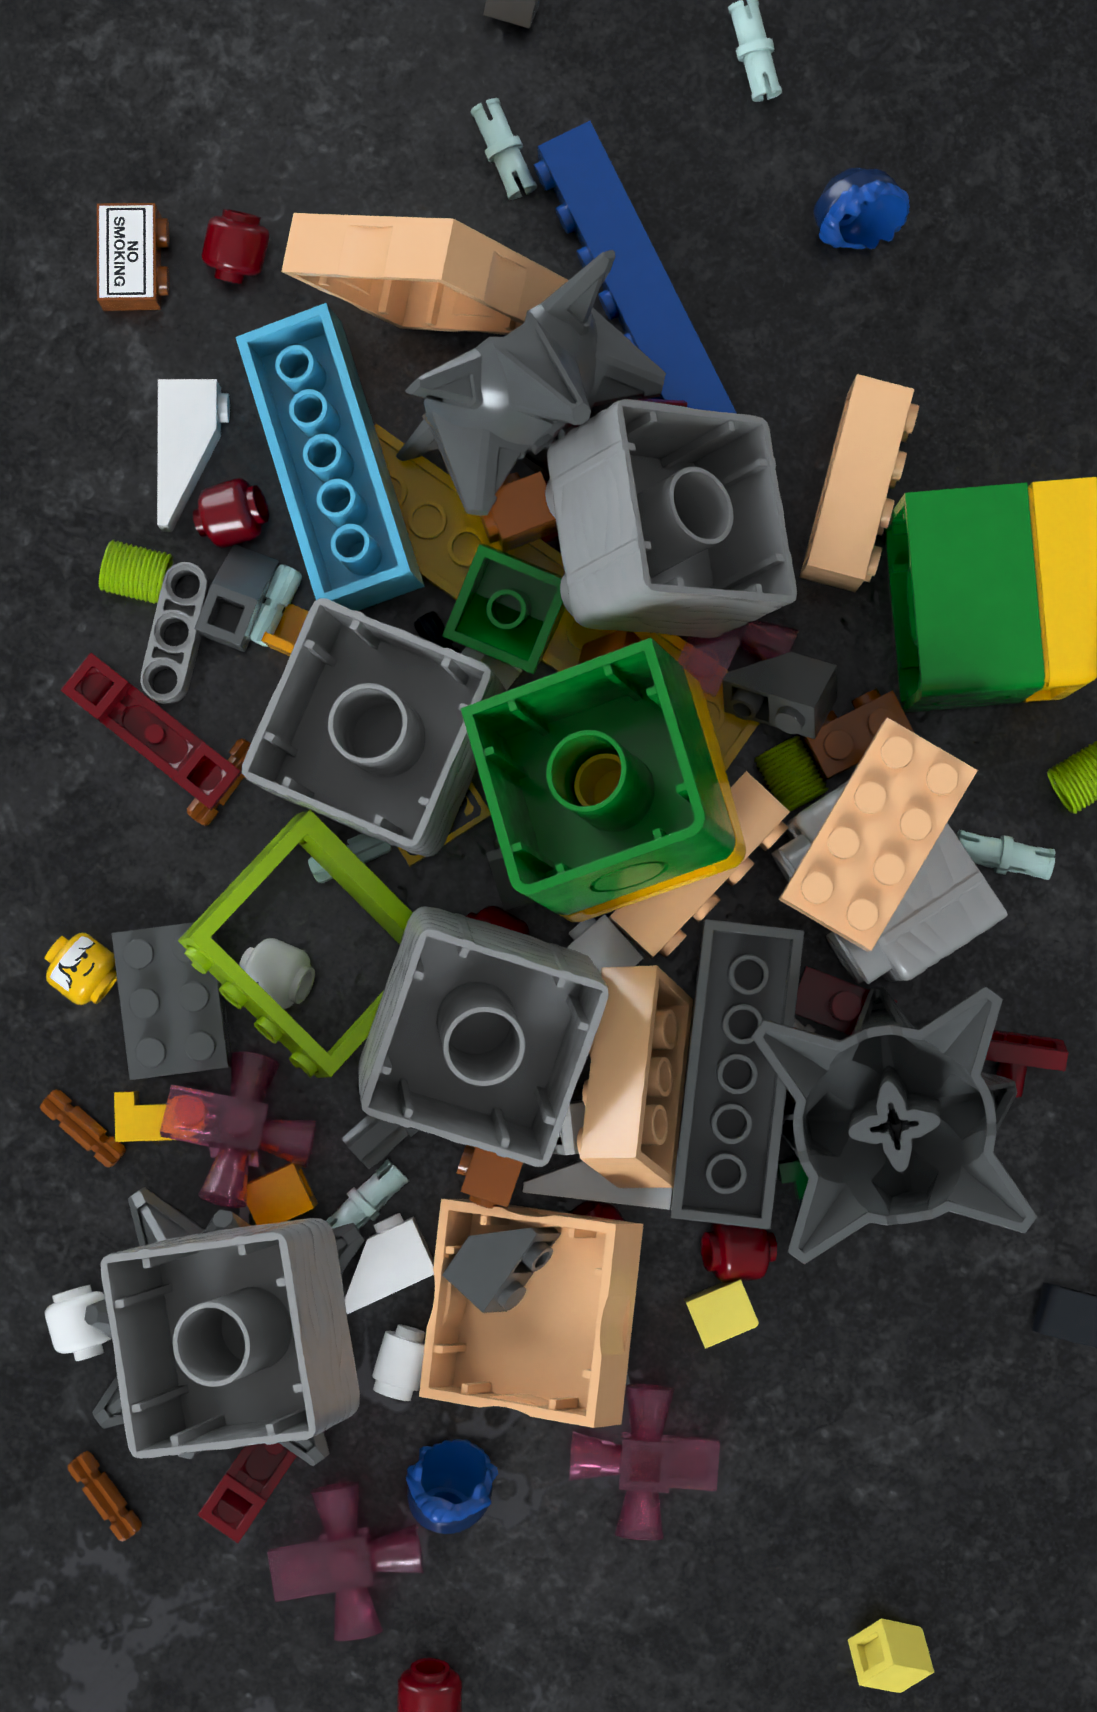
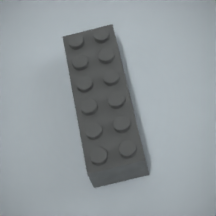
[670,919,804,1230]

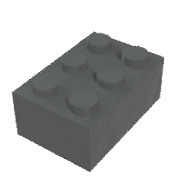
[112,922,233,1080]

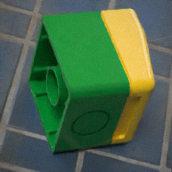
[884,477,1097,713]
[460,637,746,922]

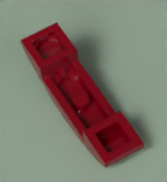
[61,653,242,811]
[197,1443,297,1543]

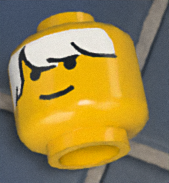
[44,933,117,1005]

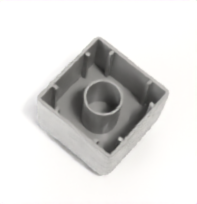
[545,399,797,638]
[242,598,506,857]
[771,780,1008,985]
[358,906,609,1167]
[101,1218,360,1459]

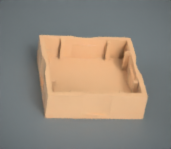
[281,213,568,335]
[419,1199,643,1428]

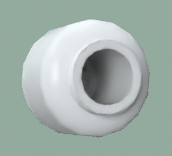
[239,938,315,1009]
[45,1285,111,1361]

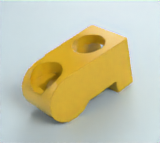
[114,1091,210,1142]

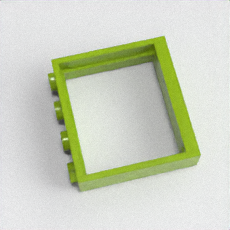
[178,810,413,1078]

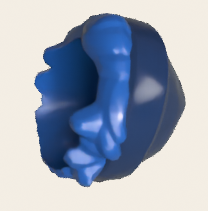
[813,168,910,249]
[406,1439,498,1534]

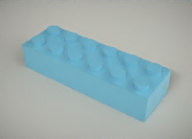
[236,303,425,611]

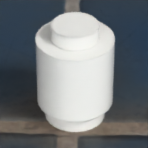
[372,1324,426,1401]

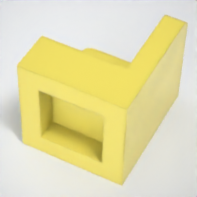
[684,1279,759,1349]
[848,1618,934,1693]

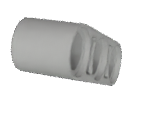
[140,562,211,705]

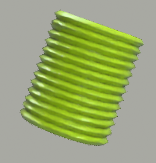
[99,540,173,604]
[754,735,829,812]
[1047,741,1097,814]

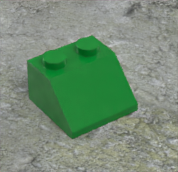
[442,544,566,674]

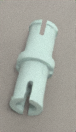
[728,0,782,102]
[470,98,537,200]
[956,830,1055,880]
[326,1159,410,1230]

